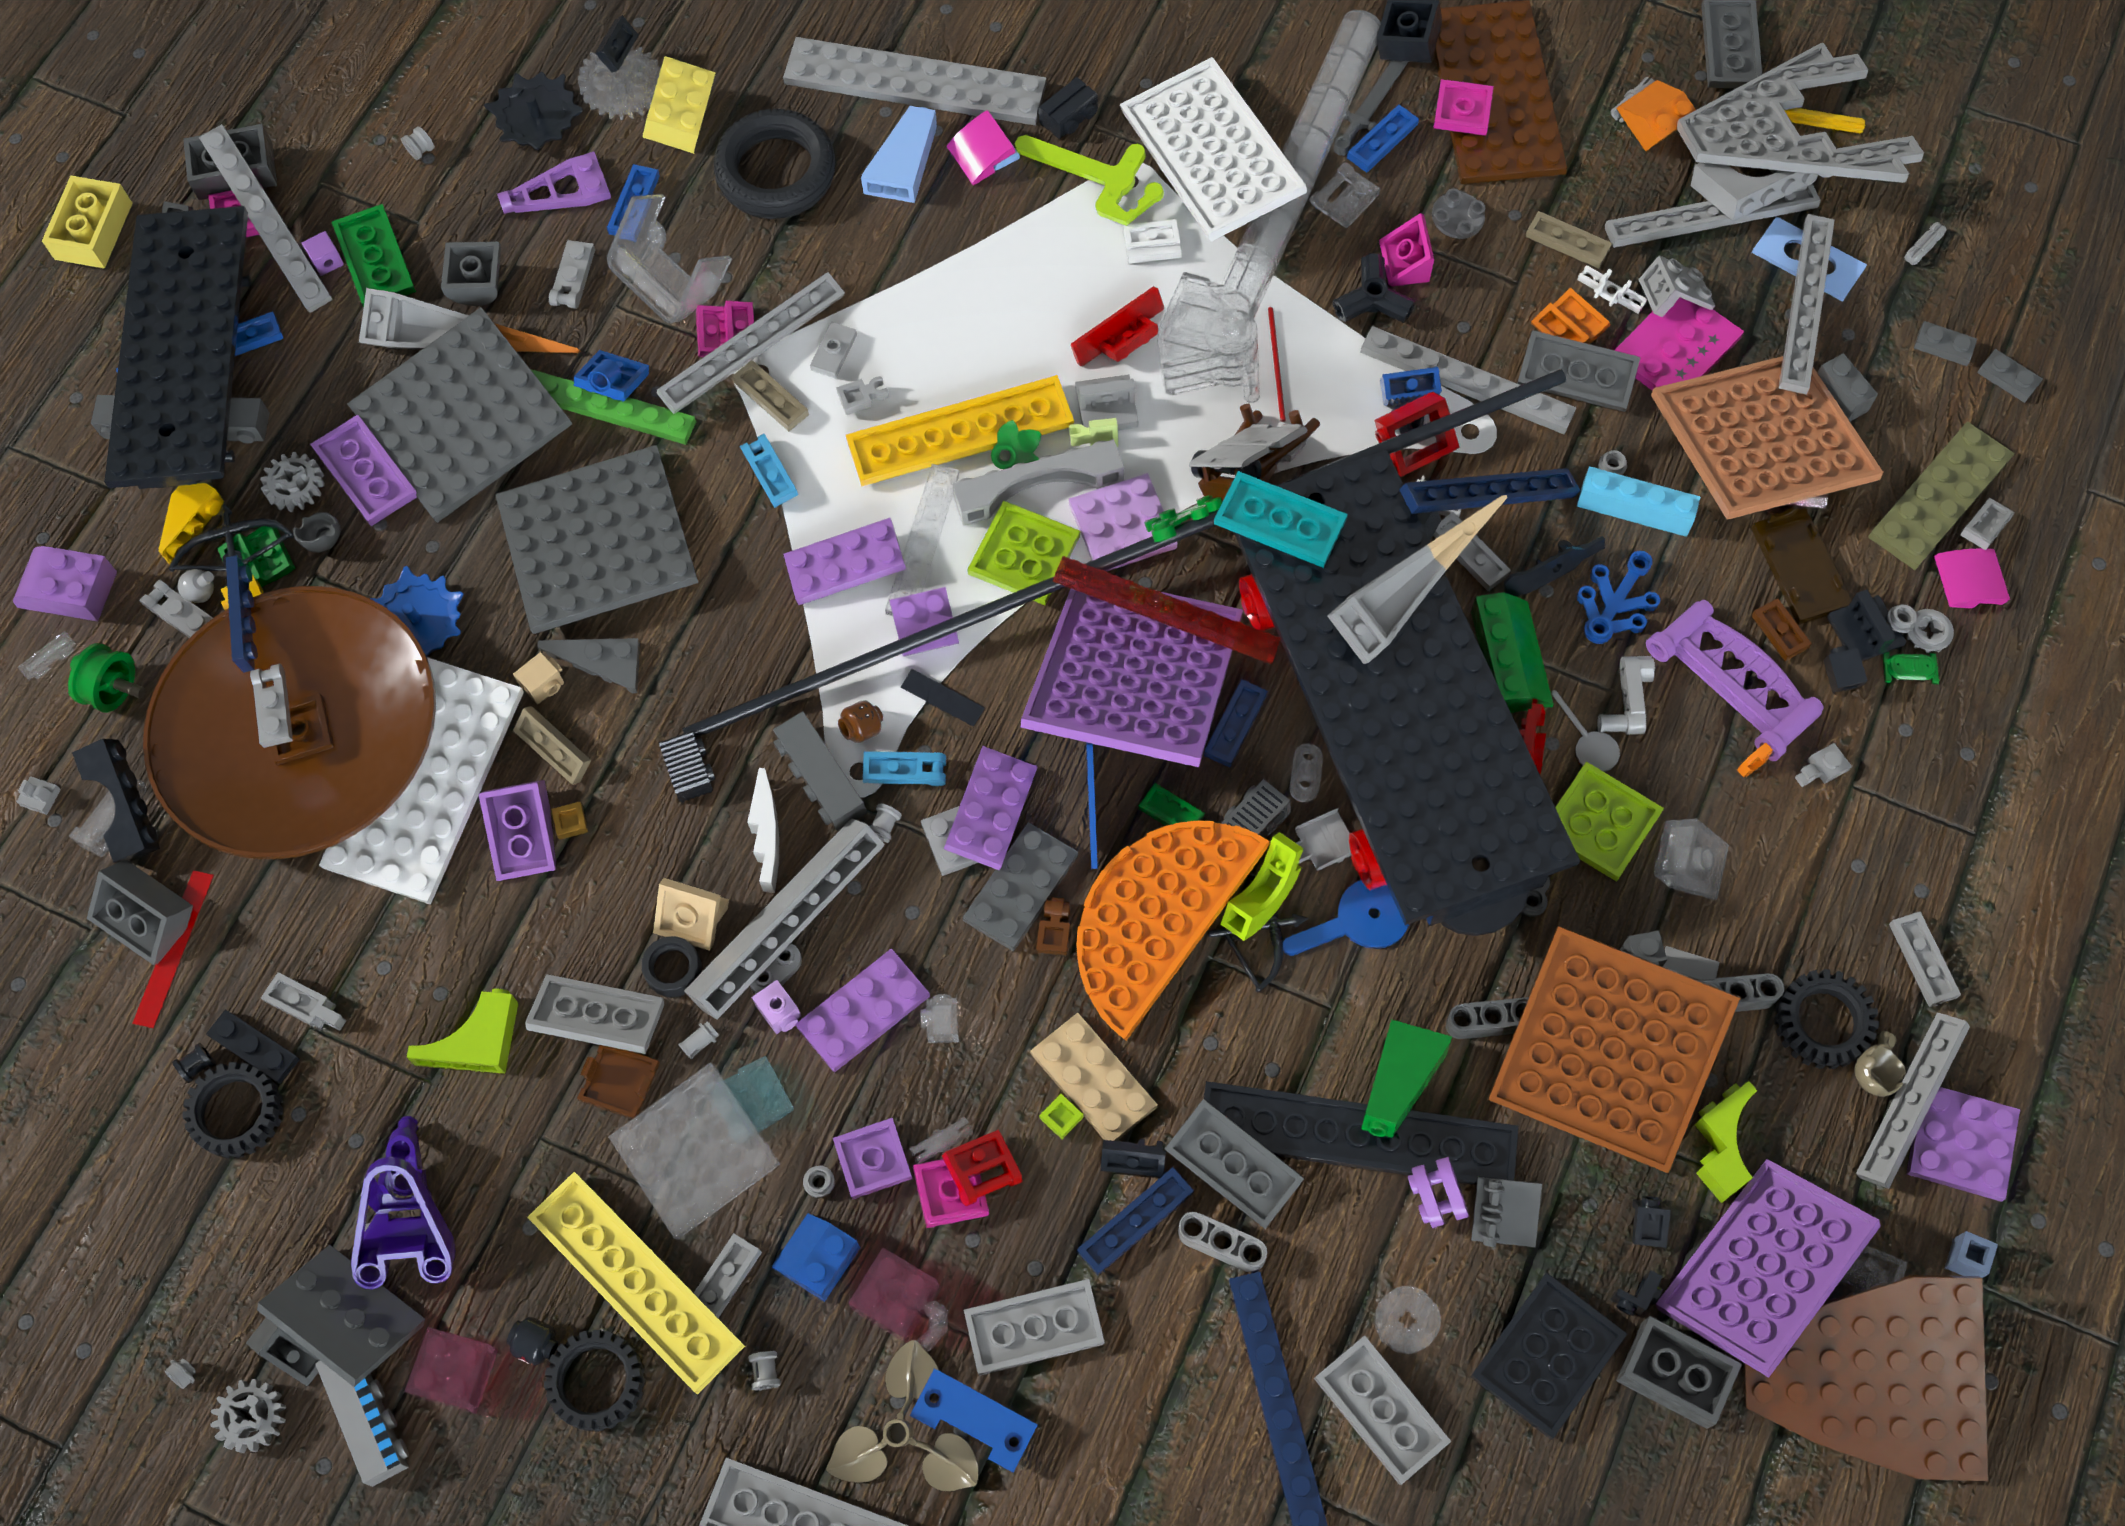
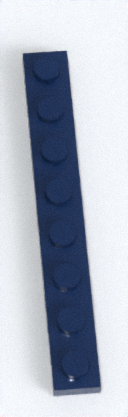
[1399,468,1580,514]
[1229,1272,1328,1526]

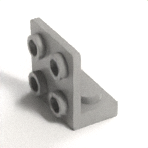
[1638,256,1715,317]

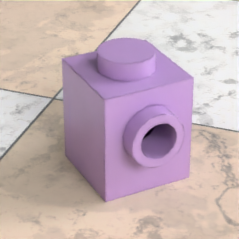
[752,980,801,1034]

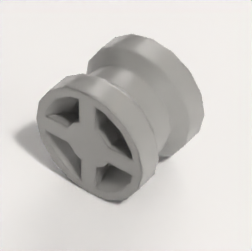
[401,126,435,160]

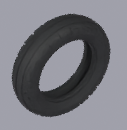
[714,109,835,219]

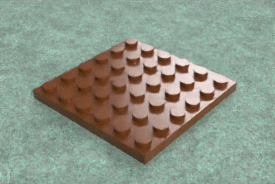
[1488,925,1740,1173]

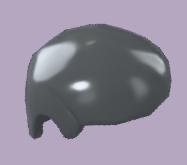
[293,512,341,553]

